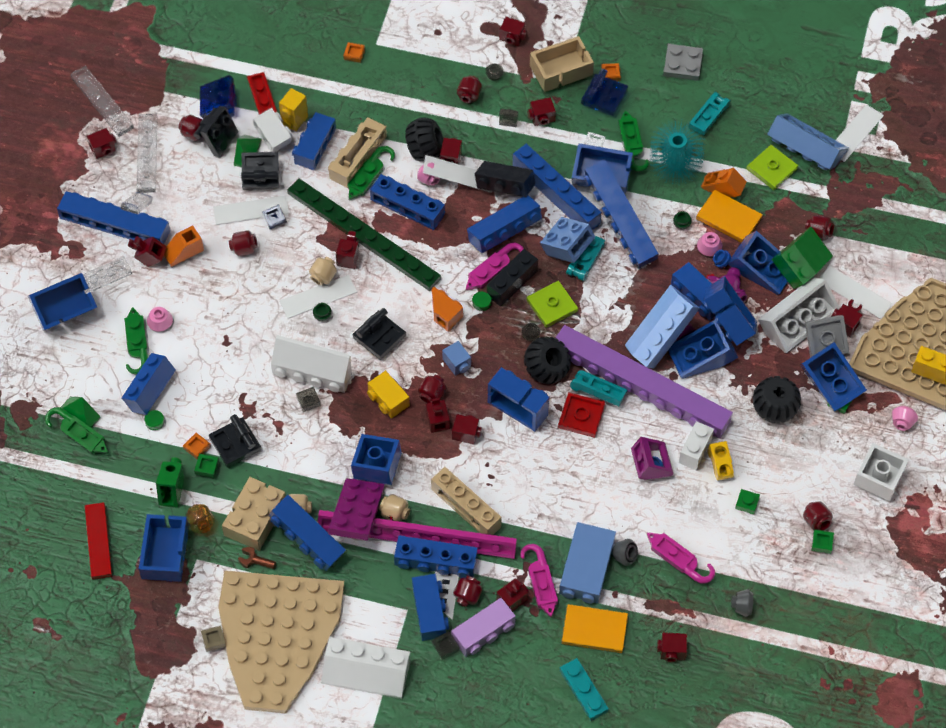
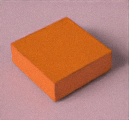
[343,42,365,63]
[601,63,621,82]
[183,433,211,460]

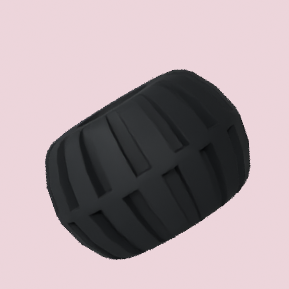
[405,118,444,161]
[524,337,571,384]
[753,376,801,423]

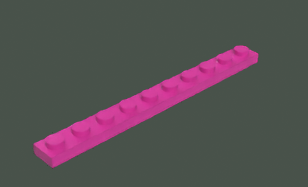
[318,510,517,559]

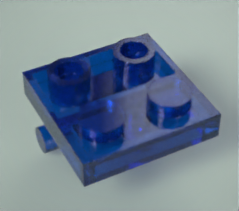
[581,69,628,116]
[200,75,237,118]

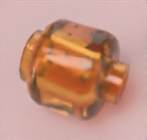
[186,504,215,533]

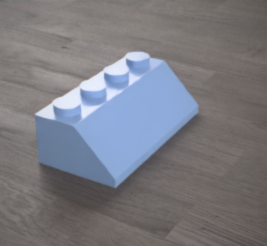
[625,285,700,369]

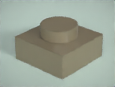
[201,625,226,652]

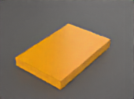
[696,190,763,243]
[562,604,628,653]

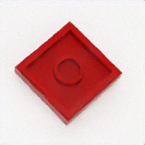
[558,392,606,438]

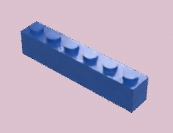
[512,144,602,230]
[584,159,659,269]
[57,191,170,244]

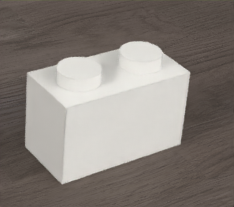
[253,108,292,152]
[678,421,714,470]

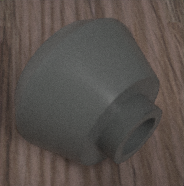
[612,539,638,566]
[731,589,753,617]

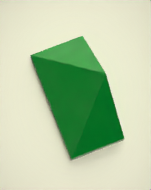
[234,135,262,167]
[60,396,100,428]

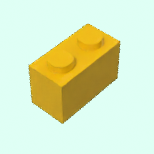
[279,88,308,132]
[911,346,946,385]
[367,370,410,419]

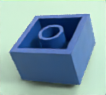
[351,434,402,485]

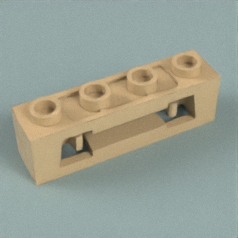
[328,117,387,188]
[431,467,502,535]

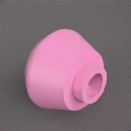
[417,162,440,185]
[697,232,722,256]
[147,307,173,332]
[892,406,918,431]

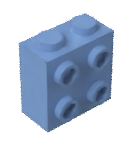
[540,217,595,263]

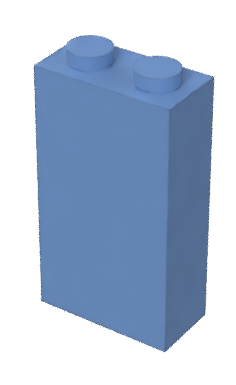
[559,522,616,604]

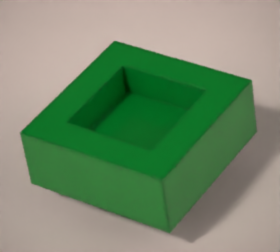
[194,454,219,478]
[735,489,760,515]
[811,530,834,554]

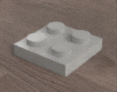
[663,44,703,81]
[805,315,849,358]

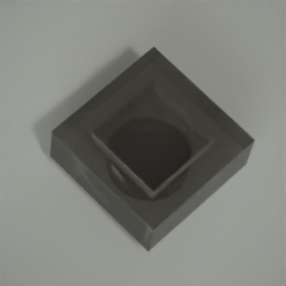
[499,109,518,128]
[296,387,321,412]
[432,631,460,660]

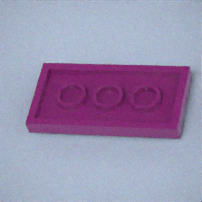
[328,478,384,541]

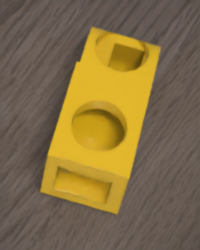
[707,441,734,481]

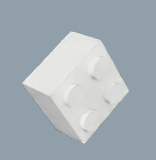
[853,443,909,501]

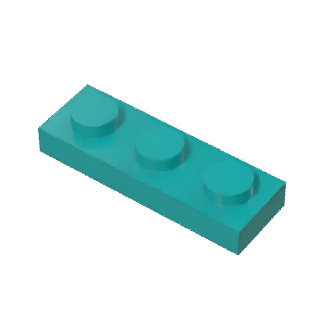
[559,658,609,721]

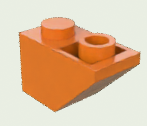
[701,168,747,198]
[164,225,204,267]
[432,287,463,332]

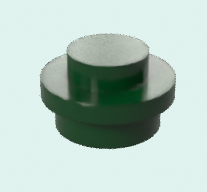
[673,211,692,229]
[313,303,332,321]

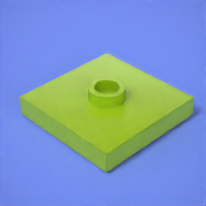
[747,145,799,190]
[526,280,578,328]

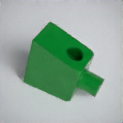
[156,457,184,508]

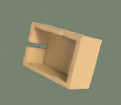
[530,36,594,92]
[222,477,286,551]

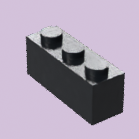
[475,161,535,197]
[487,249,538,307]

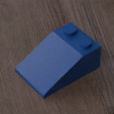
[728,231,788,295]
[668,320,738,379]
[800,342,867,412]

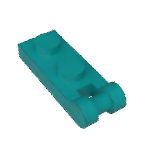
[689,92,731,136]
[566,236,605,281]
[570,370,627,407]

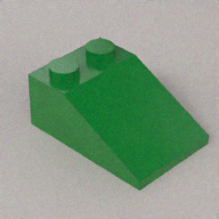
[771,227,833,289]

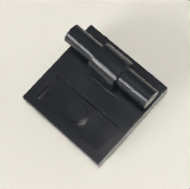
[194,106,239,158]
[241,152,279,190]
[352,308,406,360]
[208,414,262,468]

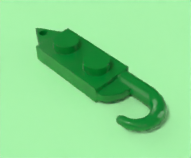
[618,110,649,171]
[348,146,395,200]
[124,307,148,375]
[45,407,108,454]

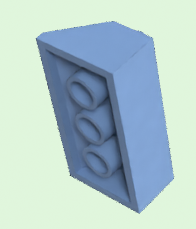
[767,113,849,170]

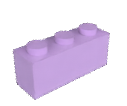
[451,598,516,657]

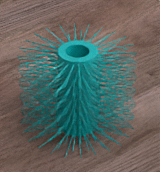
[649,121,705,186]

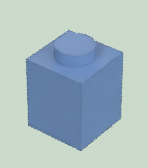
[442,341,471,376]

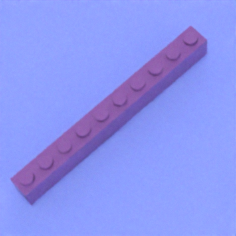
[556,325,733,439]

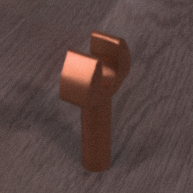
[238,547,276,569]

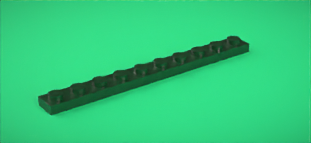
[287,178,441,292]

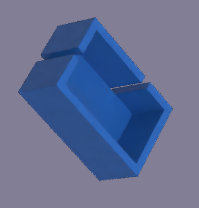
[572,143,633,194]
[28,273,97,331]
[703,276,757,345]
[488,367,549,432]
[139,514,189,582]

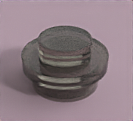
[486,63,503,81]
[522,323,541,341]

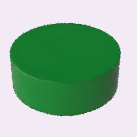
[472,291,491,311]
[144,410,164,430]

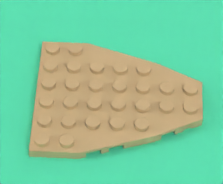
[849,278,946,410]
[218,570,345,713]

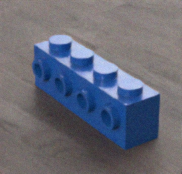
[370,174,445,230]
[467,195,542,253]
[268,495,346,571]
[394,535,478,578]

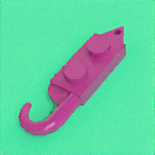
[466,243,524,290]
[647,532,715,584]
[520,544,558,617]

